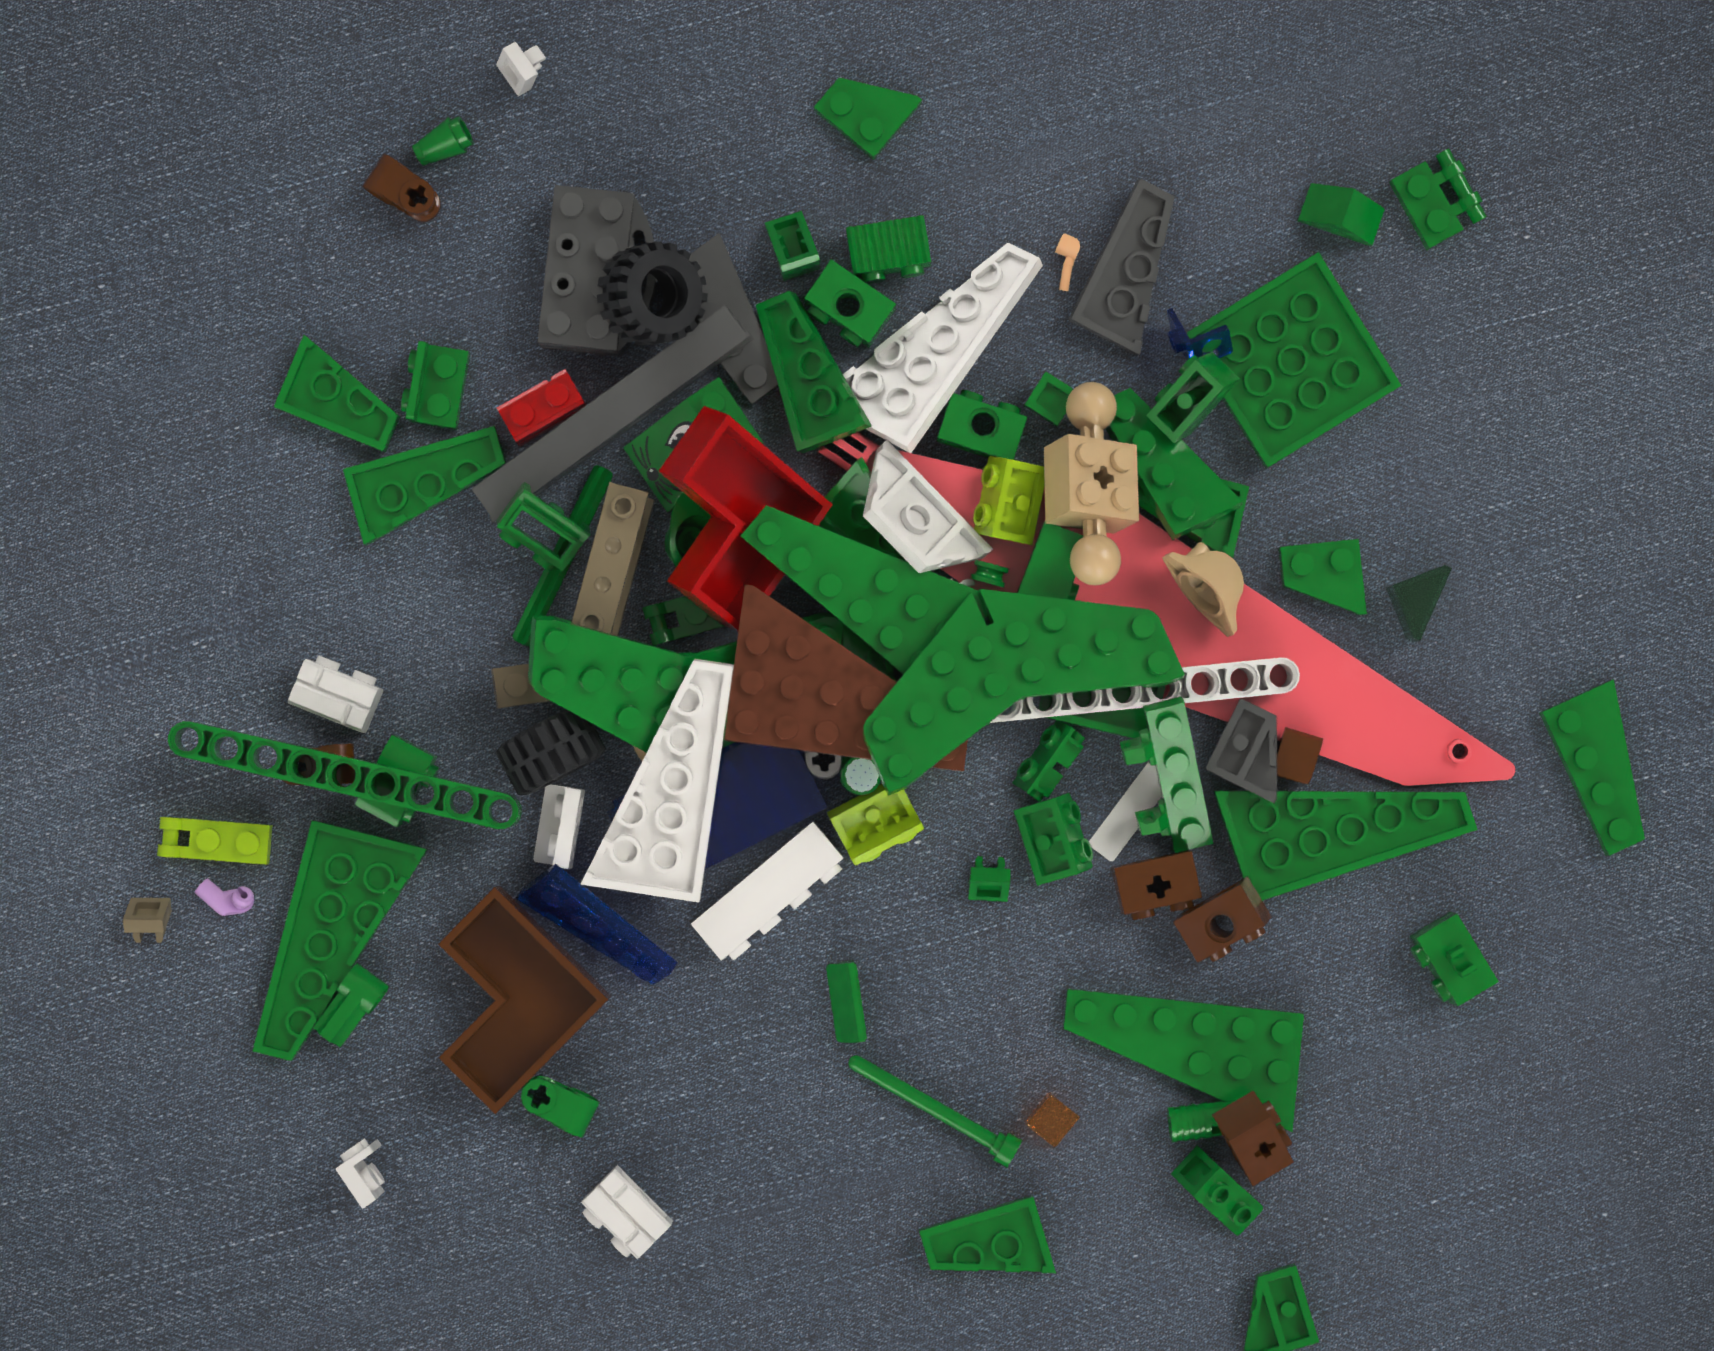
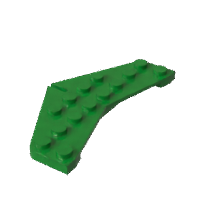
[863,589,1185,796]
[528,613,843,753]

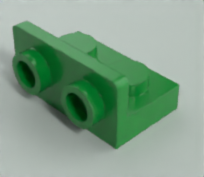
[401,341,470,430]
[1013,793,1093,886]

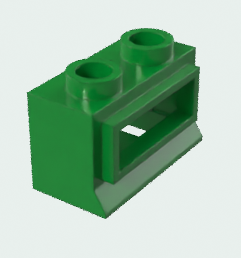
[497,482,590,571]

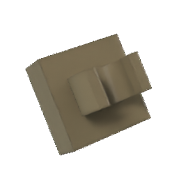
[123,898,172,943]

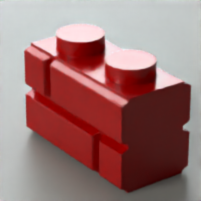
[496,369,587,446]

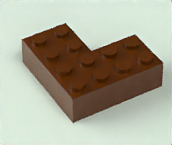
[438,886,612,1114]

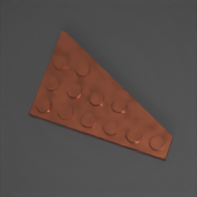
[724,584,968,772]

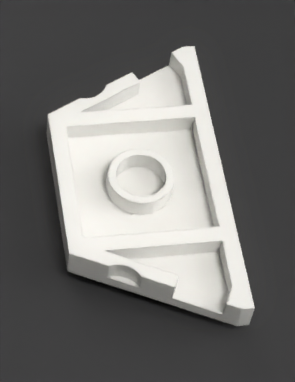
[863,440,993,573]

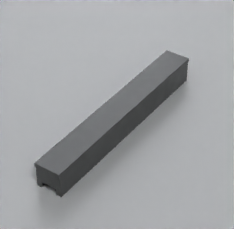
[472,305,753,523]

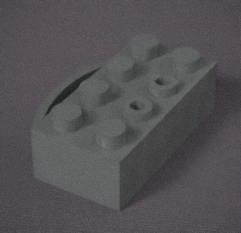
[537,185,657,357]

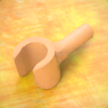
[1055,234,1080,291]

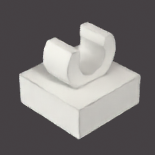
[496,42,546,97]

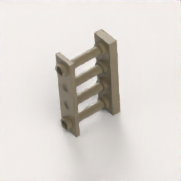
[572,482,655,636]

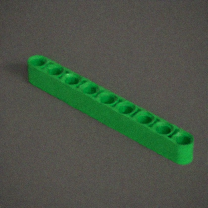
[168,721,522,829]

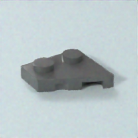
[1205,698,1277,804]

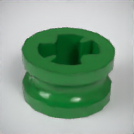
[970,559,1009,588]

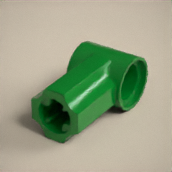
[313,963,390,1047]

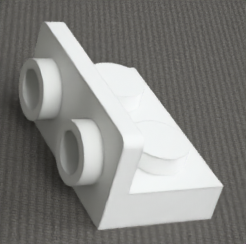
[533,784,585,869]
[336,1138,385,1209]

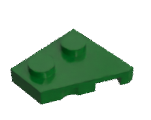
[1278,539,1367,615]

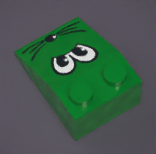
[623,377,764,513]

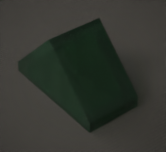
[1386,565,1452,642]

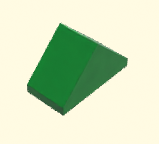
[1297,183,1385,247]
[765,211,821,281]

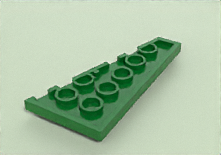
[740,505,987,674]
[1213,791,1478,901]
[253,820,429,1061]

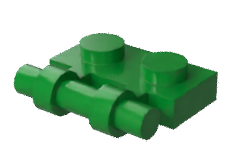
[1389,148,1487,251]

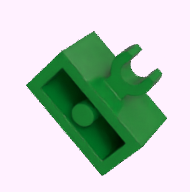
[1410,912,1499,1006]

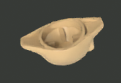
[1162,542,1244,637]

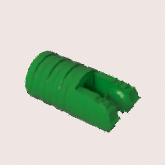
[1167,1101,1233,1143]

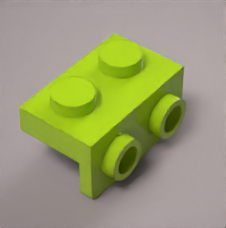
[827,784,924,865]

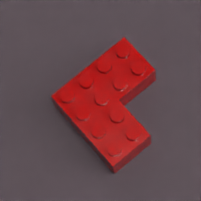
[658,406,833,632]

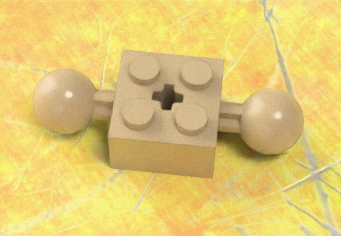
[1044,382,1139,585]

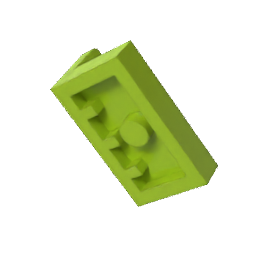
[973,456,1045,545]

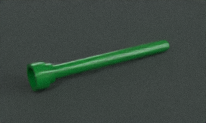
[848,1055,1022,1168]

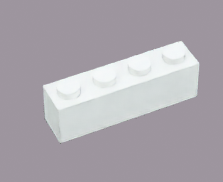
[691,821,844,961]

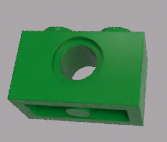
[804,259,896,348]
[937,390,1027,460]

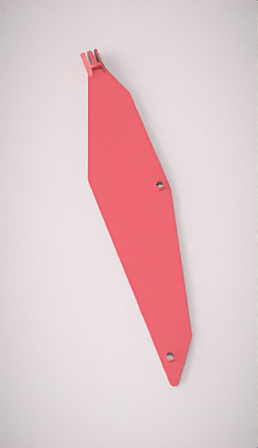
[817,432,1515,786]

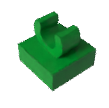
[1024,372,1073,427]
[968,856,1011,902]

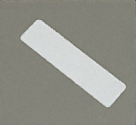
[1089,762,1162,861]

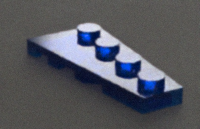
[516,864,678,985]

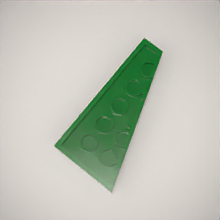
[1063,988,1304,1132]

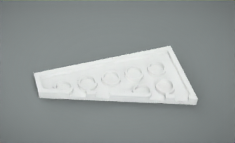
[843,243,1043,453]
[581,659,734,902]

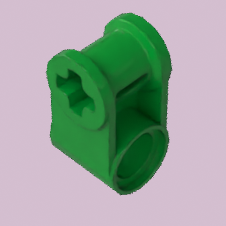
[521,1075,600,1138]

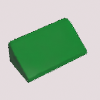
[826,960,867,1043]

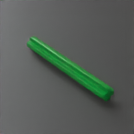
[512,465,613,647]

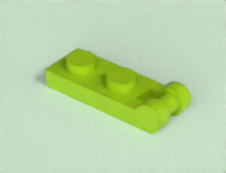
[157,817,273,865]

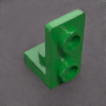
[1171,1145,1263,1236]

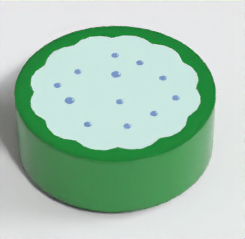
[840,757,881,795]

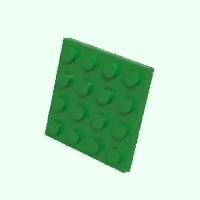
[1183,252,1402,469]

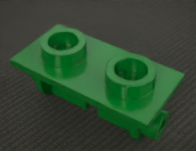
[1012,720,1085,802]

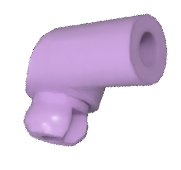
[194,878,254,916]

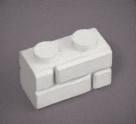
[288,655,383,733]
[581,1165,673,1259]

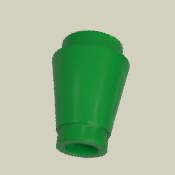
[412,116,474,166]

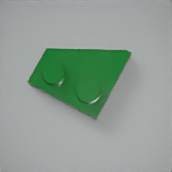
[814,77,922,160]
[1243,1263,1319,1351]

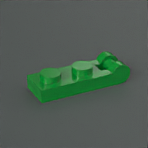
[642,596,725,646]

